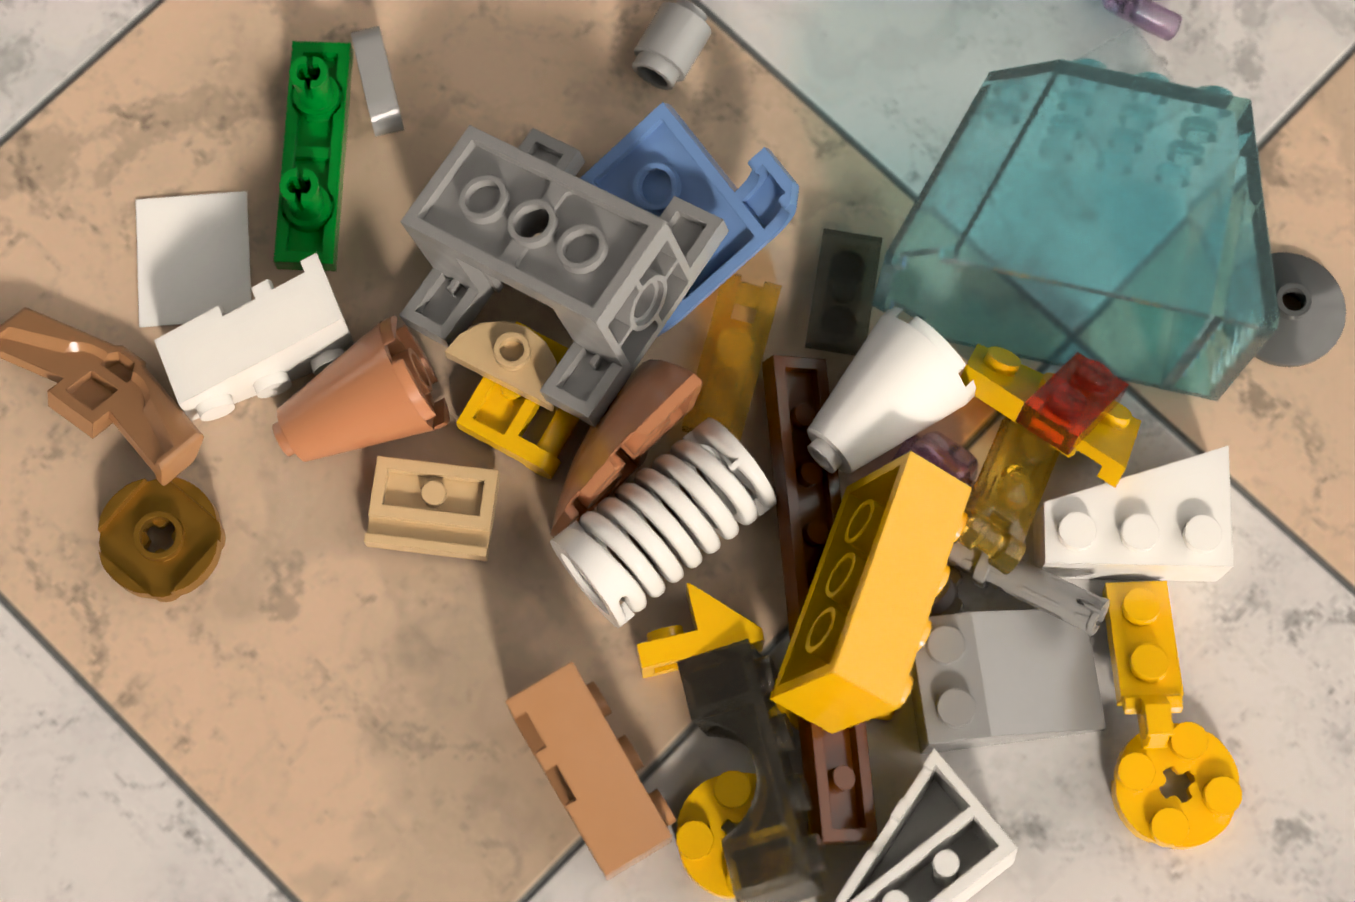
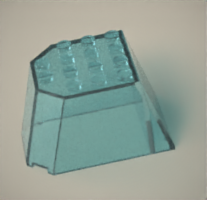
[872,58,1279,401]

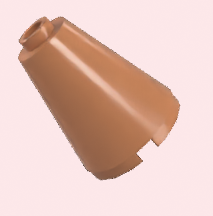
[272,315,450,462]

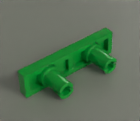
[273,41,354,272]

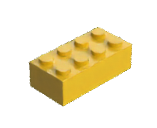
[769,451,972,734]

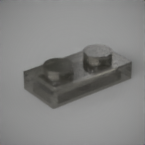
[805,228,882,356]

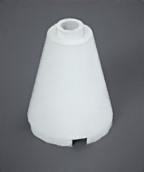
[807,307,976,474]

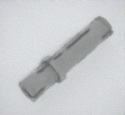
[947,532,1110,636]

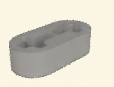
[351,26,404,136]

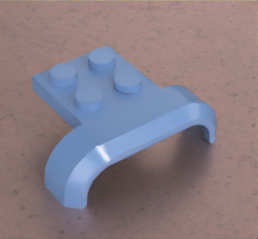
[580,102,799,338]

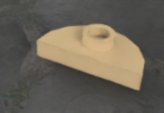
[444,321,557,412]

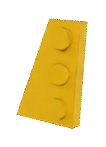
[960,343,1141,488]

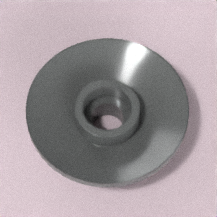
[1226,252,1346,367]

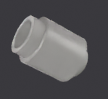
[632,0,712,90]

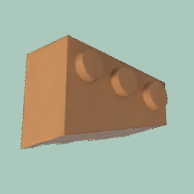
[505,661,676,881]

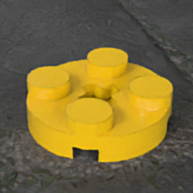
[1111,722,1242,850]
[676,770,802,899]

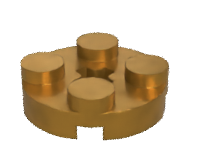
[98,477,226,602]

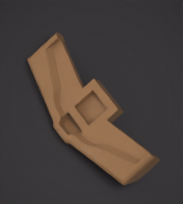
[0,307,204,486]

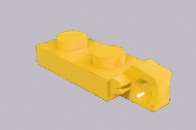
[1102,581,1184,749]

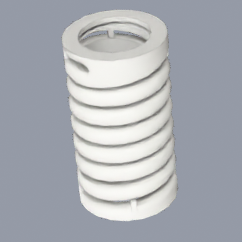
[550,417,777,628]

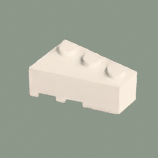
[154,252,354,421]
[1033,445,1234,582]

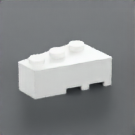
[835,748,1018,902]

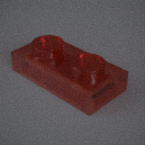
[1015,352,1129,456]

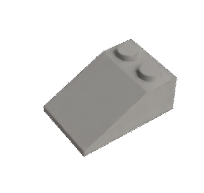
[909,609,1106,754]

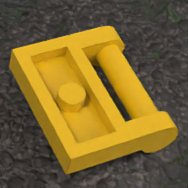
[456,321,579,479]

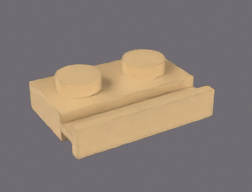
[364,456,500,561]

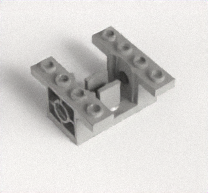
[399,125,729,427]

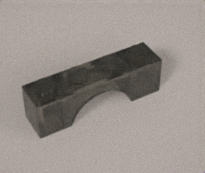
[677,639,829,902]

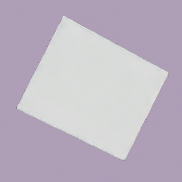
[136,191,251,328]

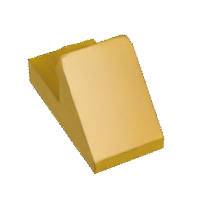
[636,583,765,678]

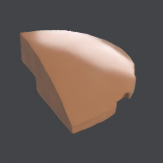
[550,359,703,538]

